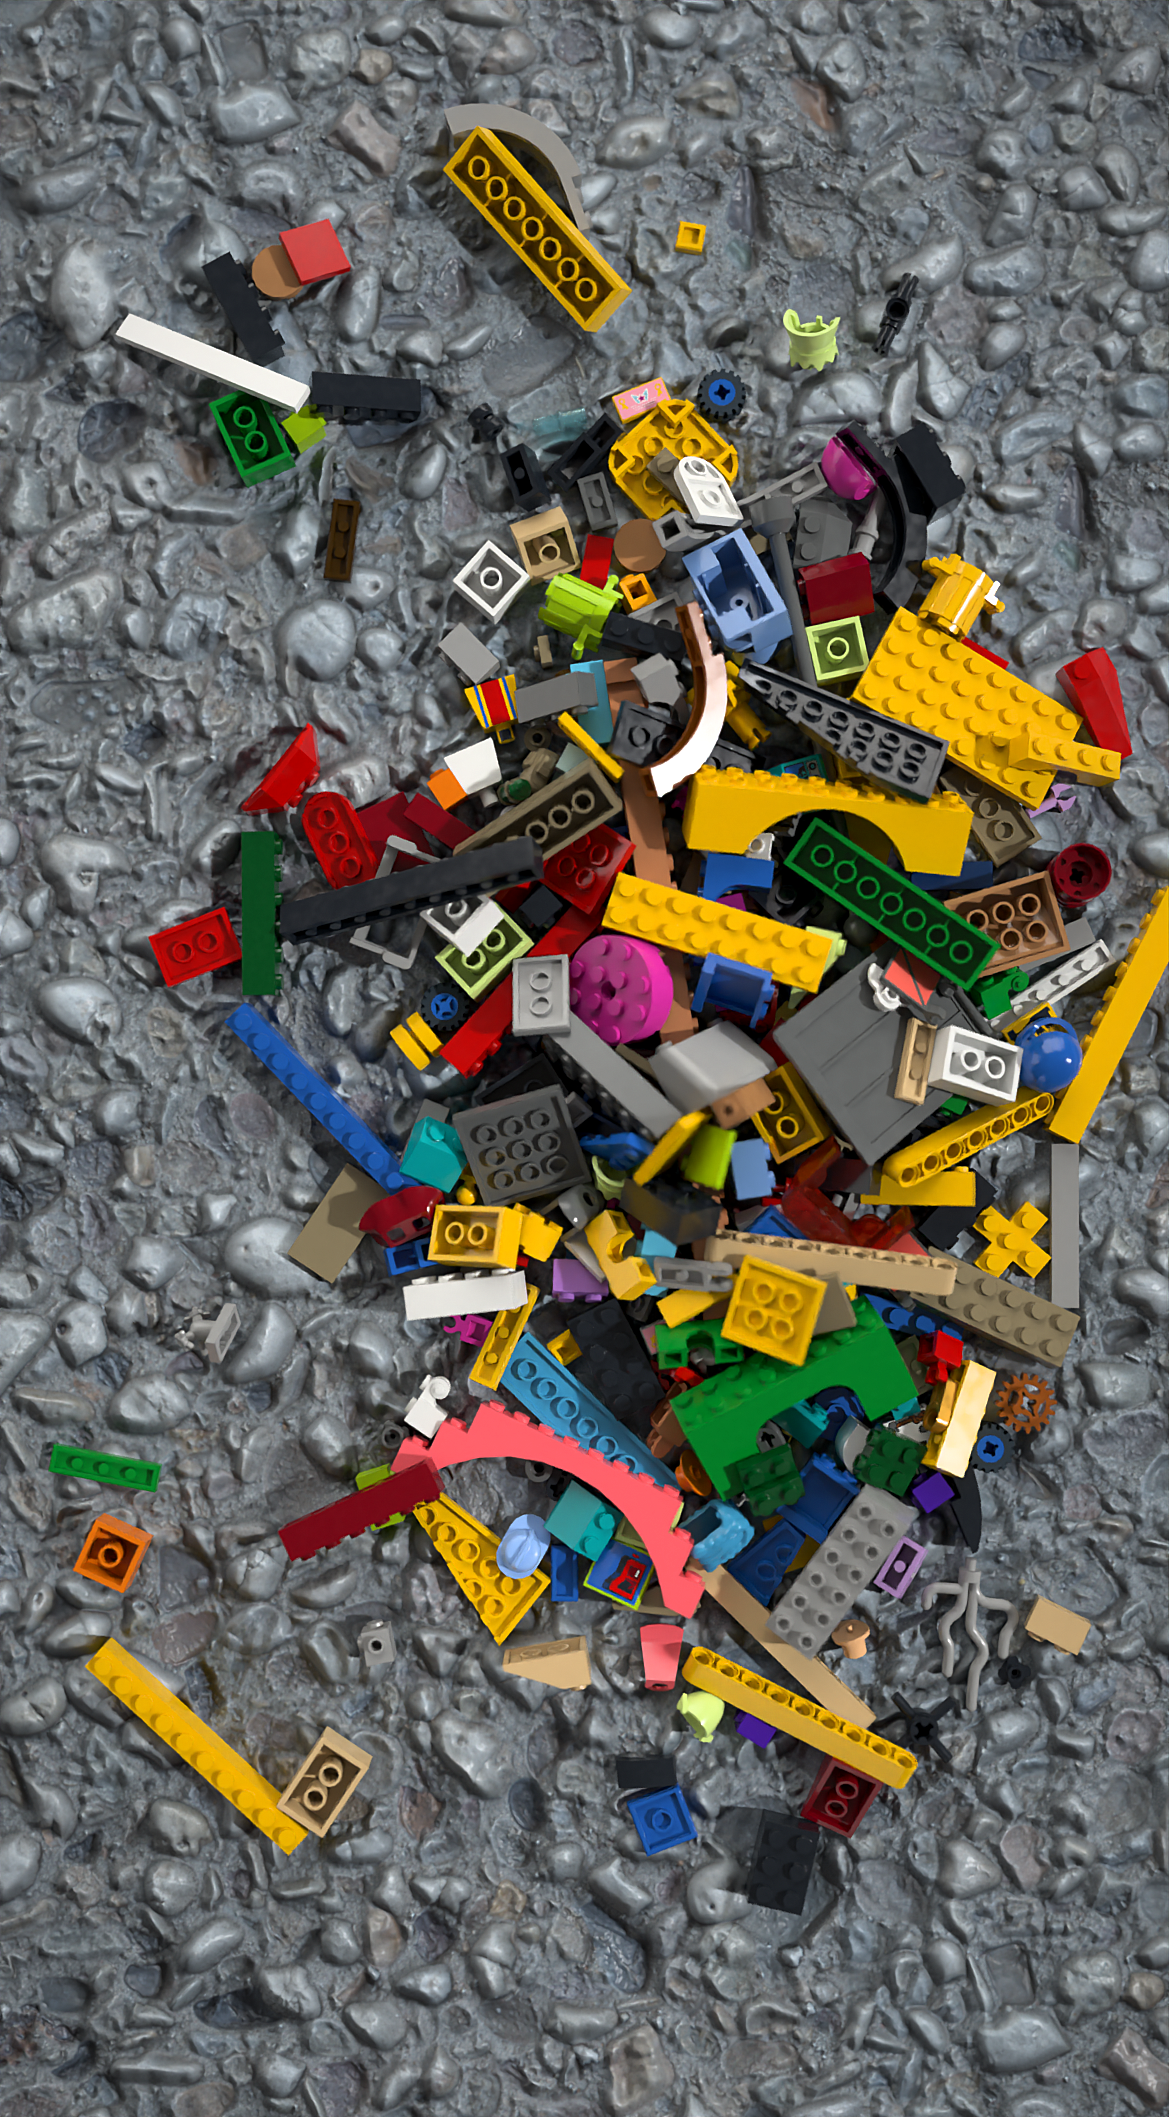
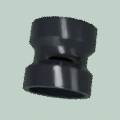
[467,403,505,442]

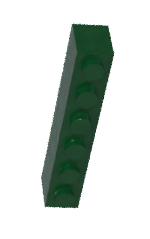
[241,831,284,997]

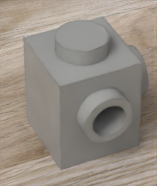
[358,1619,397,1666]

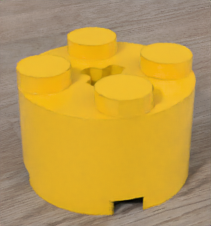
[512,1202,564,1262]

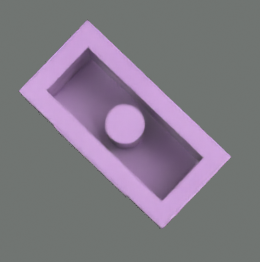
[874,1535,929,1599]

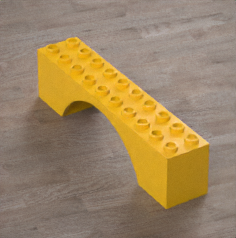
[681,764,974,876]

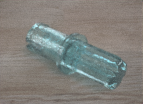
[532,406,587,436]

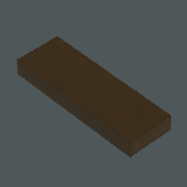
[323,498,361,584]

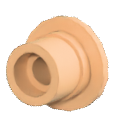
[831,1619,870,1659]

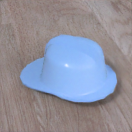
[496,1514,551,1579]

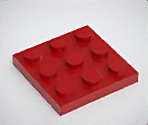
[538,823,637,917]

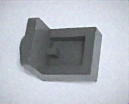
[625,1293,659,1324]

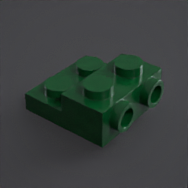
[852,1422,928,1497]
[735,1443,806,1517]

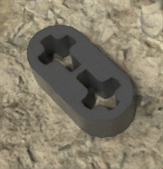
[756,1420,792,1453]

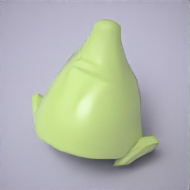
[677,1690,726,1742]

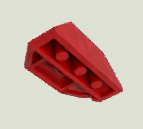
[241,723,321,816]

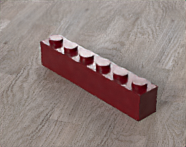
[277,1457,445,1562]

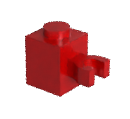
[917,1330,964,1386]

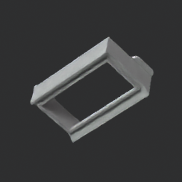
[350,835,441,969]

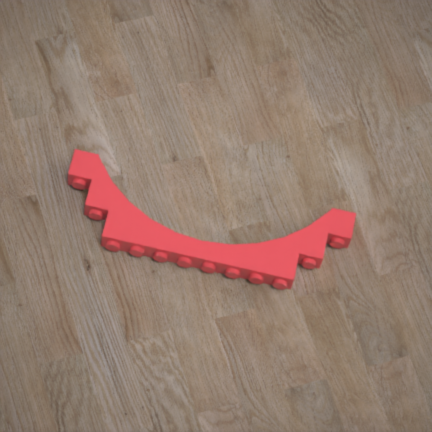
[390,1399,706,1619]

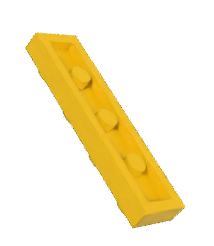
[469,1283,540,1391]

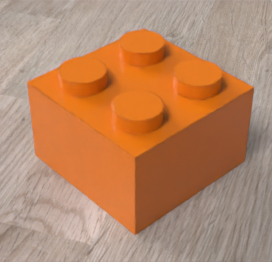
[73,1513,154,1593]

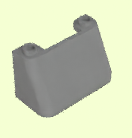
[648,1017,778,1118]

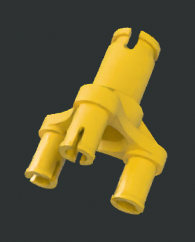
[684,660,772,751]

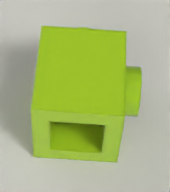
[281,404,327,454]

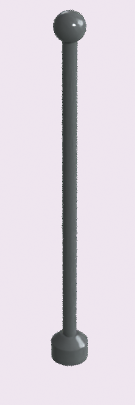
[748,496,879,947]

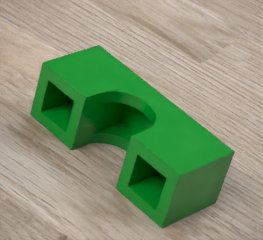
[655,1318,743,1369]

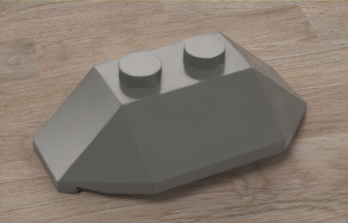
[791,495,852,602]

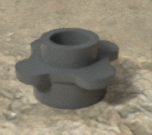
[377,1420,409,1452]

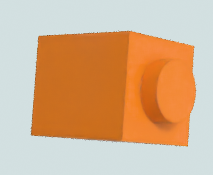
[427,768,469,813]

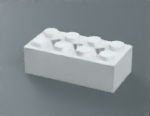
[403,1268,528,1321]

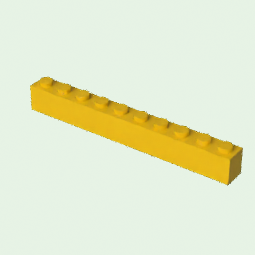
[1042,885,1169,1144]
[85,1637,309,1856]

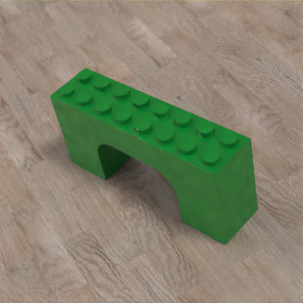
[669,1294,919,1501]

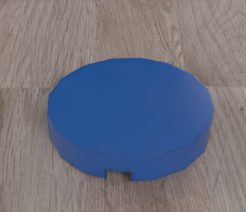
[811,1386,864,1441]

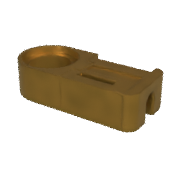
[923,1378,959,1435]

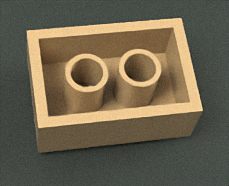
[276,1726,373,1838]

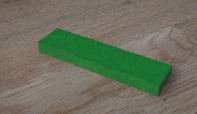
[48,1443,162,1493]

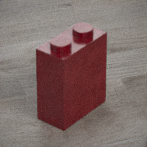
[796,552,875,626]

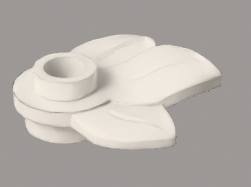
[868,963,910,1011]

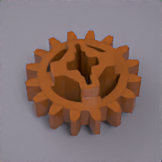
[994,1372,1057,1433]

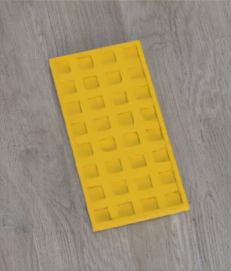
[849,606,1084,811]

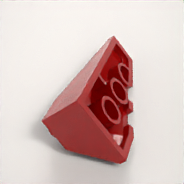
[1055,647,1133,760]

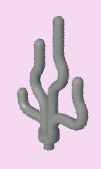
[921,1557,1019,1712]

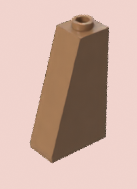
[711,1076,776,1130]

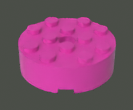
[569,934,673,1046]

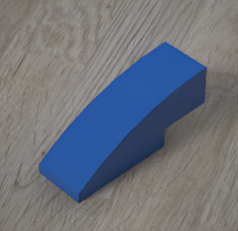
[383,1237,440,1277]

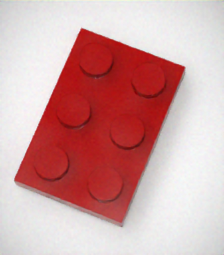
[148,907,242,988]

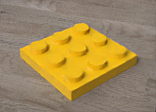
[721,1255,827,1366]

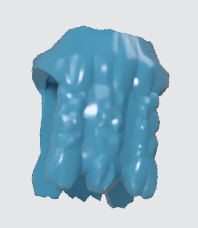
[678,1498,754,1573]

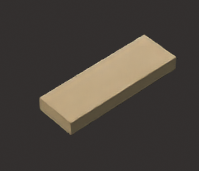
[894,1017,937,1106]

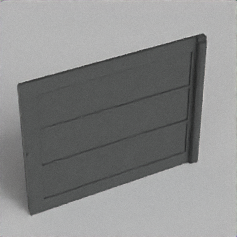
[772,938,1000,1167]

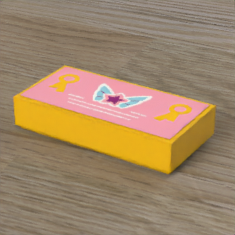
[612,377,671,425]

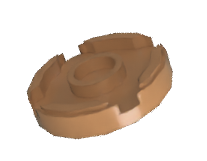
[252,245,304,301]
[614,518,667,574]

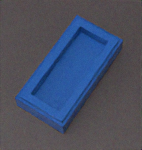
[551,1544,578,1602]

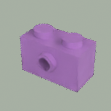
[552,1259,608,1303]

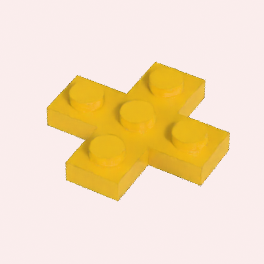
[972,1201,1051,1278]

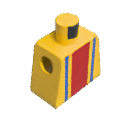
[464,674,519,744]

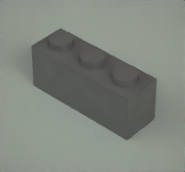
[514,671,599,729]

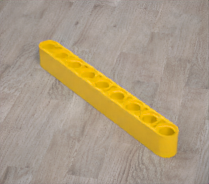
[682,1646,917,1789]

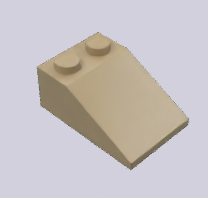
[502,1635,591,1691]

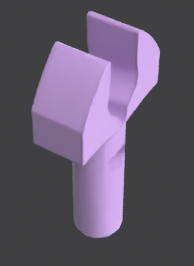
[1025,783,1076,819]

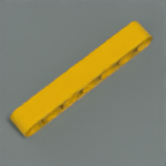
[883,1085,1054,1188]

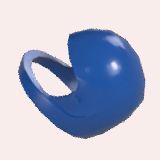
[1014,1017,1082,1093]

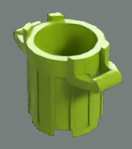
[538,572,624,660]

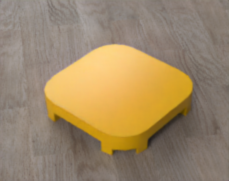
[608,398,739,522]

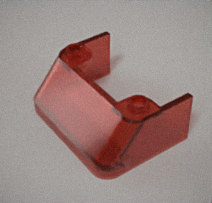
[781,1136,915,1251]

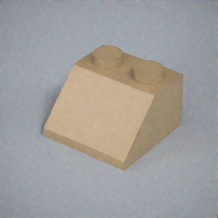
[510,506,582,586]

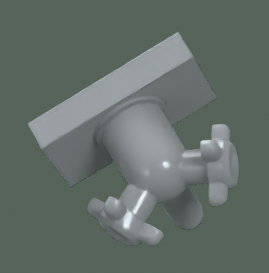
[175,1303,241,1363]

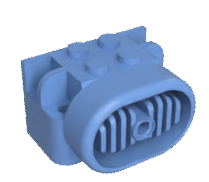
[682,528,793,666]

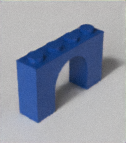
[689,853,775,967]

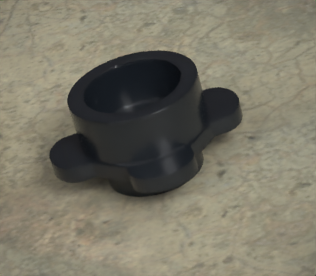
[998,1655,1031,1689]

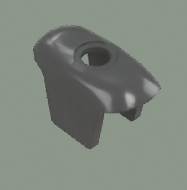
[540,1180,607,1243]

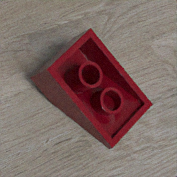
[800,1753,884,1839]

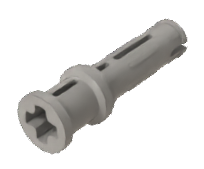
[848,482,887,563]

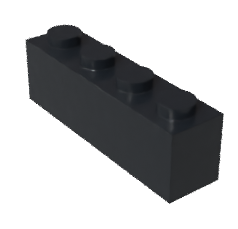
[201,251,285,368]
[309,371,421,424]

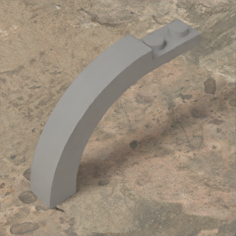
[444,104,593,240]
[652,462,829,552]

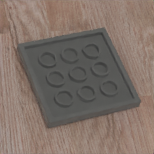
[453,1084,592,1207]

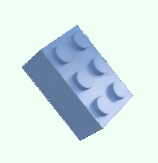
[727,1138,775,1200]

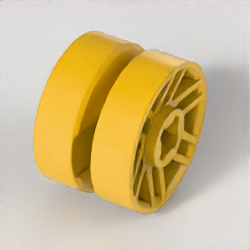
[390,1011,445,1071]

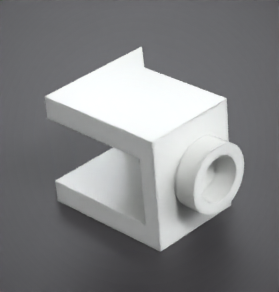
[744,833,782,868]

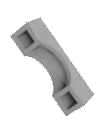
[631,653,692,725]

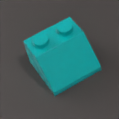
[399,1116,468,1194]
[543,1479,625,1562]

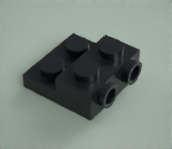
[747,859,825,930]

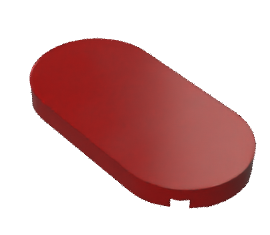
[302,791,379,890]

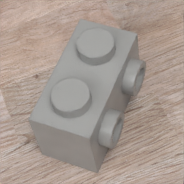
[438,622,500,687]

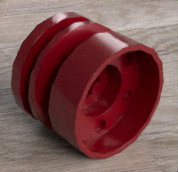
[1044,843,1112,909]

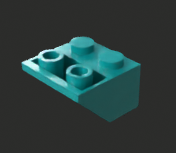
[771,1399,830,1449]

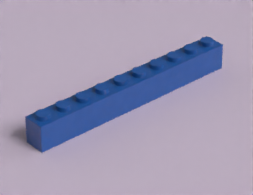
[225,1003,425,1196]

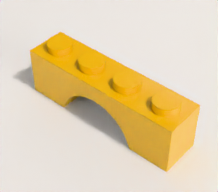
[1008,731,1121,787]

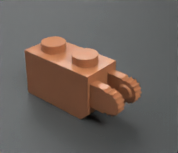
[645,1381,691,1459]

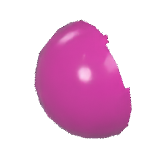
[821,436,878,500]

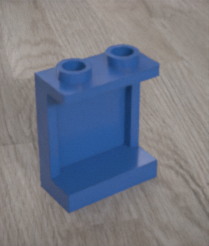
[690,952,775,1028]
[775,1452,860,1544]

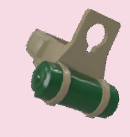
[496,748,560,806]

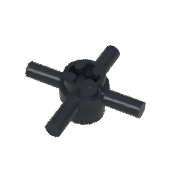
[890,1692,957,1763]

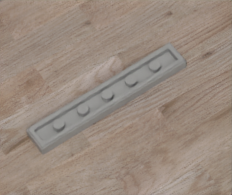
[1049,1144,1079,1308]

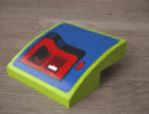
[583,1536,656,1611]

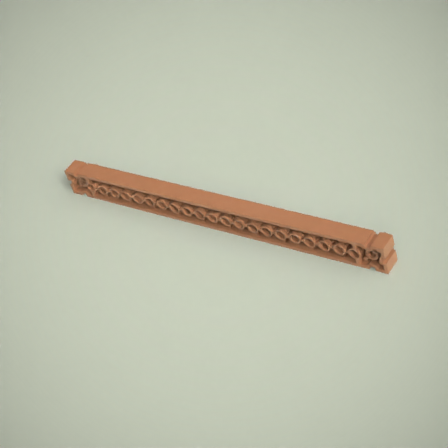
[603,657,736,1320]

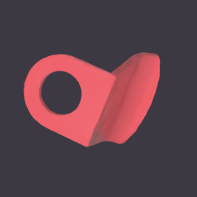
[640,1623,684,1692]

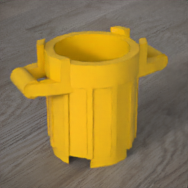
[917,554,1005,642]

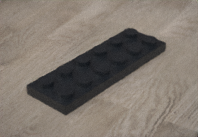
[607,700,766,787]

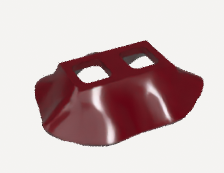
[359,1186,446,1248]

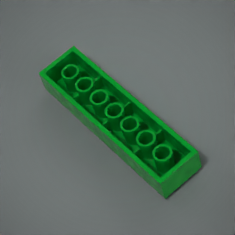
[784,817,1001,991]

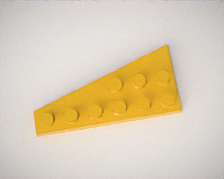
[412,1492,551,1646]

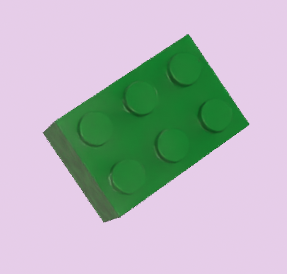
[209,390,296,488]

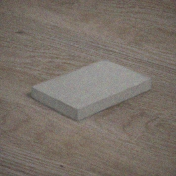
[513,954,570,1036]

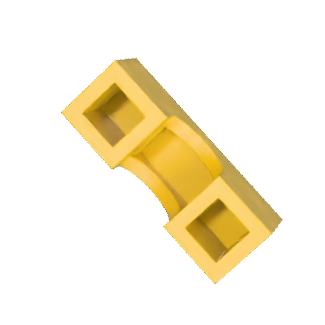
[583,1210,657,1300]

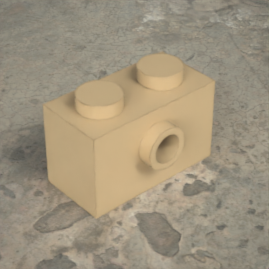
[1024,1595,1091,1655]

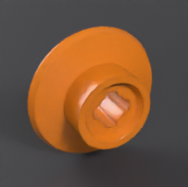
[675,1449,712,1496]

